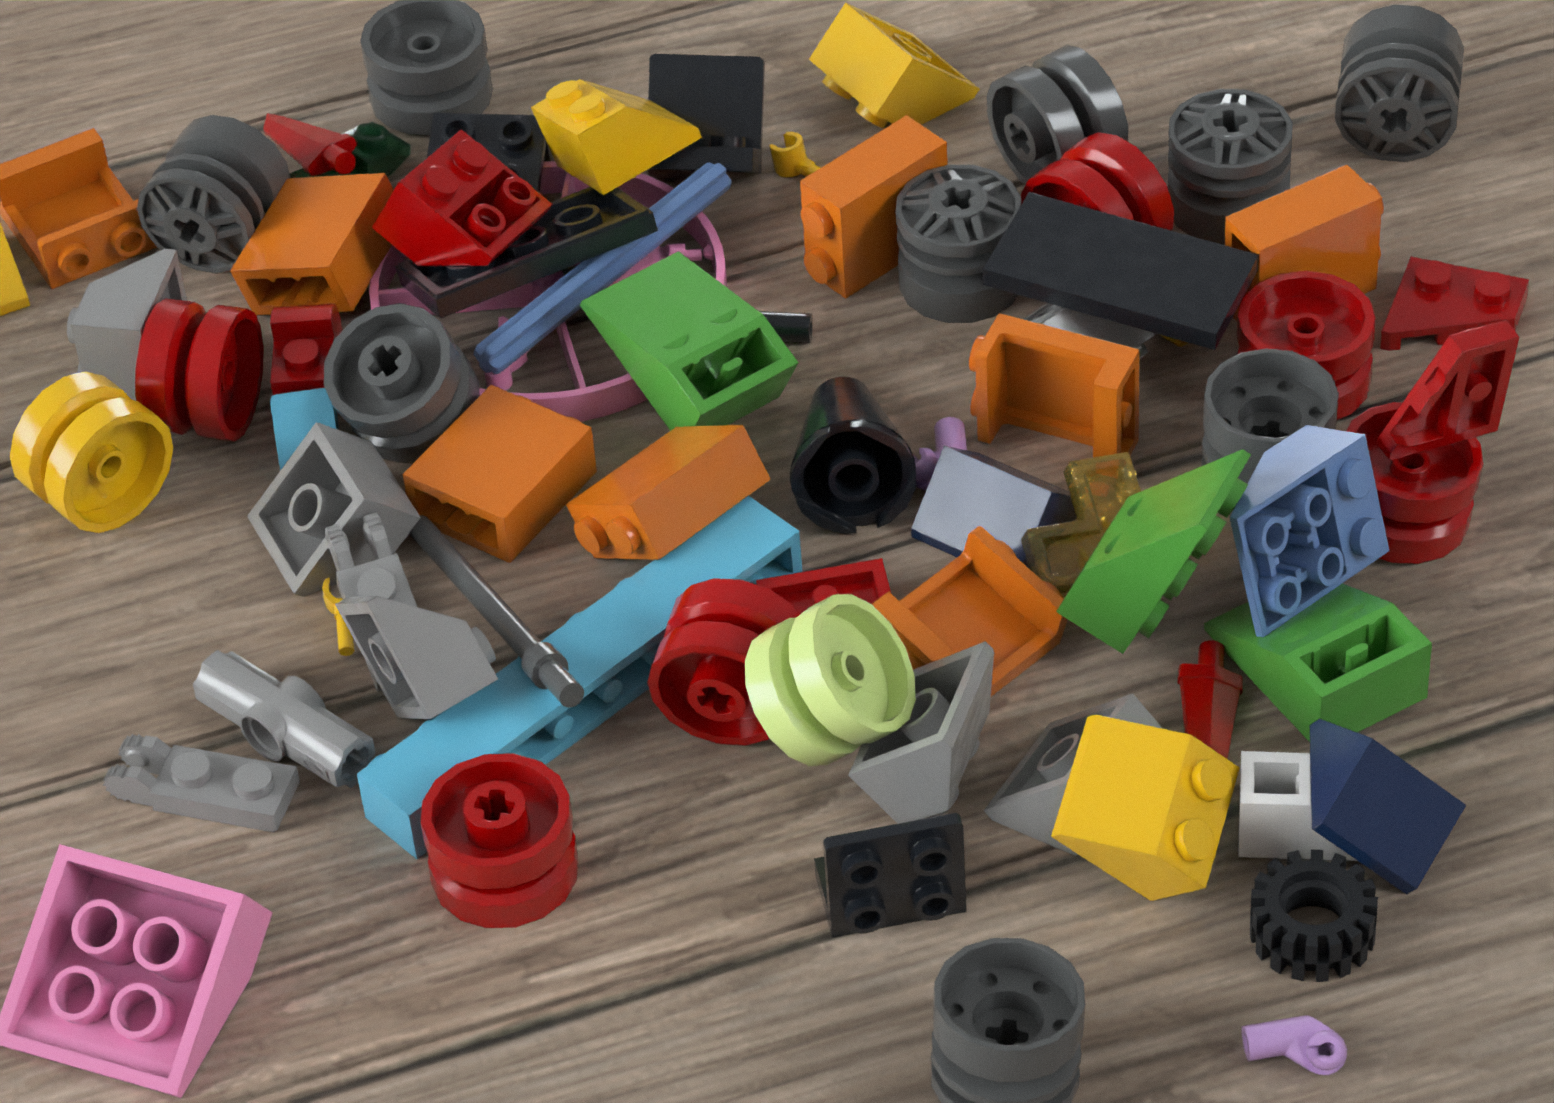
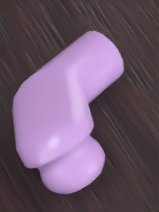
[913,417,967,490]
[1242,1015,1347,1075]

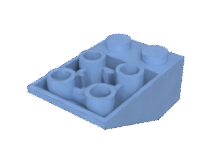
[1229,425,1389,637]

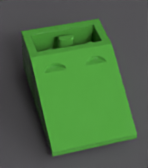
[580,251,799,431]
[1056,449,1251,654]
[1204,583,1432,742]

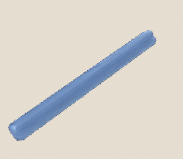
[474,163,732,374]

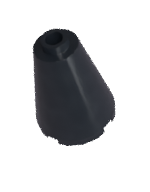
[790,376,916,534]

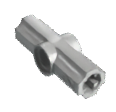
[193,650,376,788]

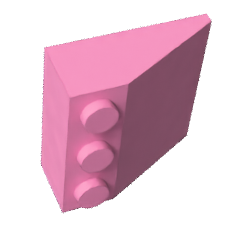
[0,844,273,1098]

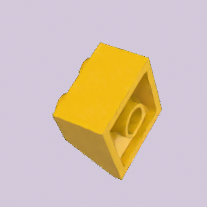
[809,2,980,128]
[531,79,702,195]
[1051,715,1240,901]

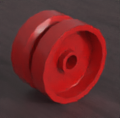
[1021,132,1174,231]
[1237,271,1376,420]
[135,298,264,442]
[1346,402,1484,564]
[647,578,800,746]
[420,753,578,928]

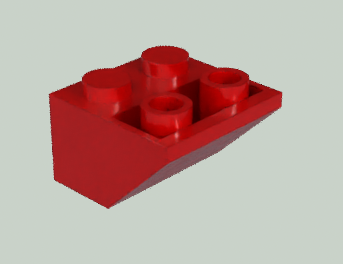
[372,129,552,266]

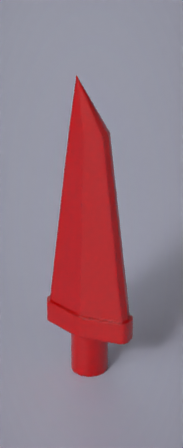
[263,113,357,176]
[1177,640,1243,759]

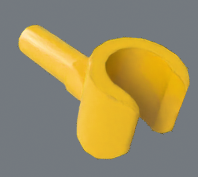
[769,131,821,177]
[322,577,355,656]

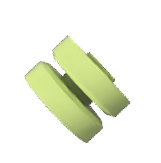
[745,594,916,766]

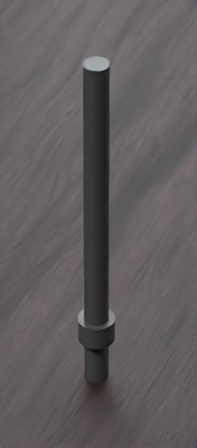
[409,515,584,707]

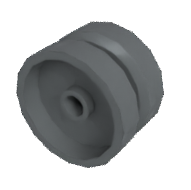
[360,0,493,135]
[986,45,1128,185]
[324,303,479,463]

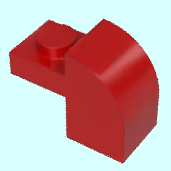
[270,304,343,395]

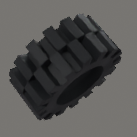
[1250,849,1378,982]

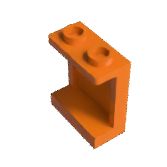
[0,128,157,290]
[969,313,1140,481]
[872,526,1068,697]

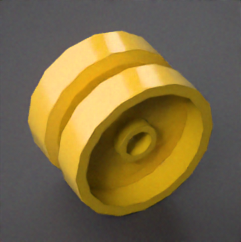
[10,371,174,533]

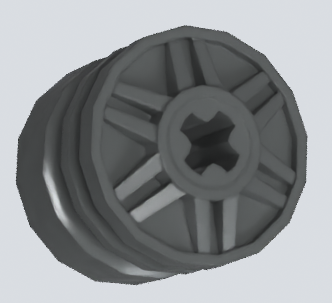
[1335,4,1464,162]
[1168,89,1293,245]
[137,115,290,273]
[896,165,1021,323]
[1201,348,1339,510]
[931,938,1085,1103]

